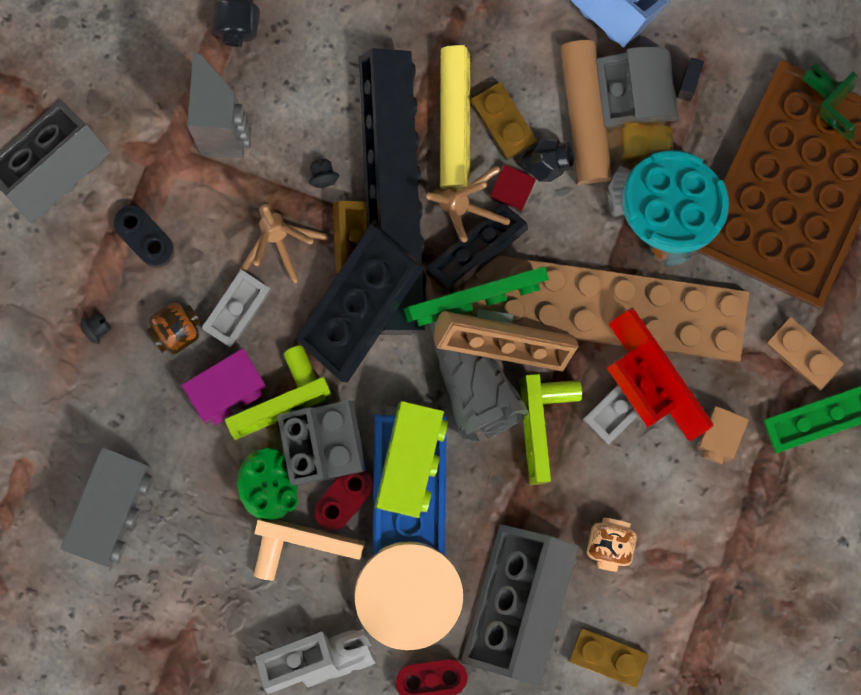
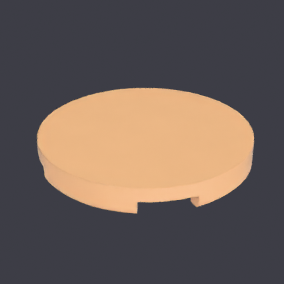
[354,542,463,650]

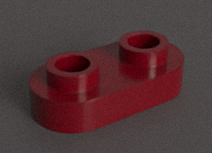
[315,471,373,531]
[396,659,468,695]

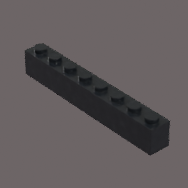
[359,48,426,335]

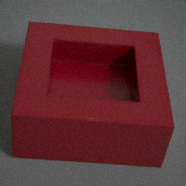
[490,164,536,213]

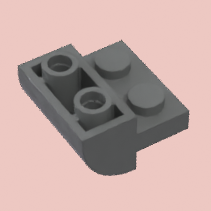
[596,47,679,129]
[277,400,367,486]

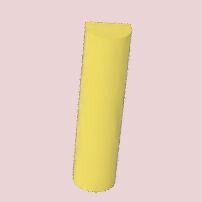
[440,45,470,191]

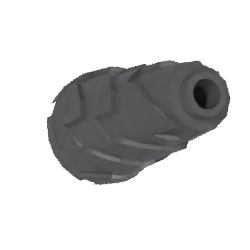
[429,310,528,444]

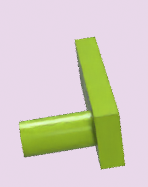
[225,346,333,440]
[519,374,582,485]

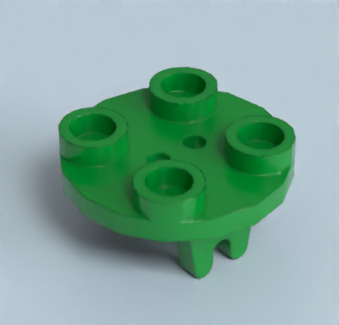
[237,448,298,520]

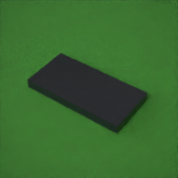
[295,224,425,383]

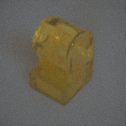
[621,122,673,160]

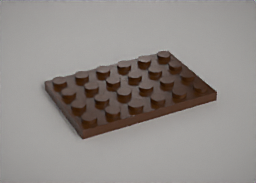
[695,60,861,310]

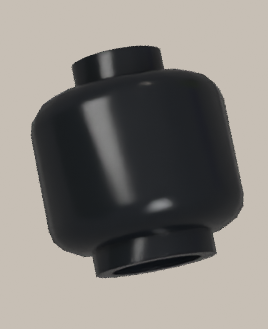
[212,0,260,47]

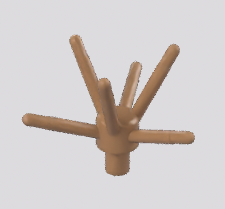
[426,166,510,243]
[239,204,329,283]

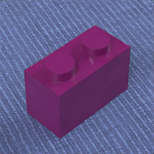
[182,348,267,426]

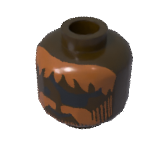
[146,302,202,354]

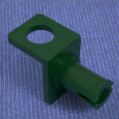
[802,63,858,141]

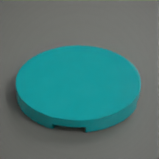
[622,150,729,253]

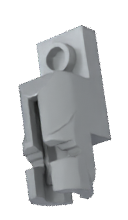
[255,629,377,694]

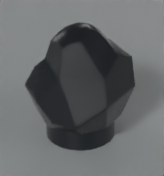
[521,138,574,182]

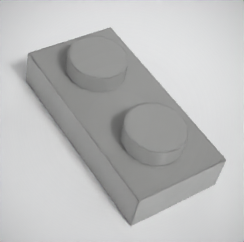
[202,270,271,349]
[583,385,639,445]

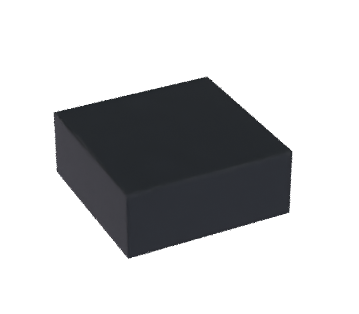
[677,57,704,102]

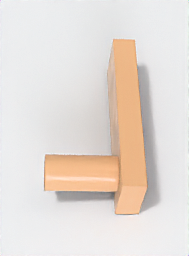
[254,519,366,581]

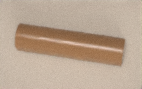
[560,40,613,185]
[434,311,578,371]

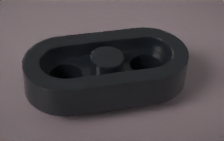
[114,205,174,268]

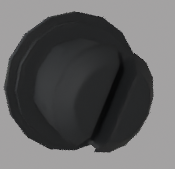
[309,159,340,188]
[80,313,111,344]

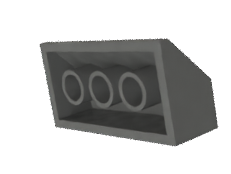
[187,53,252,158]
[461,524,579,686]

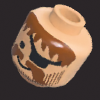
[587,518,637,572]

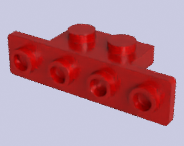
[607,308,714,441]

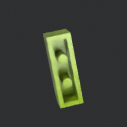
[374,401,448,518]

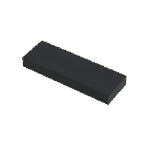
[425,203,528,294]

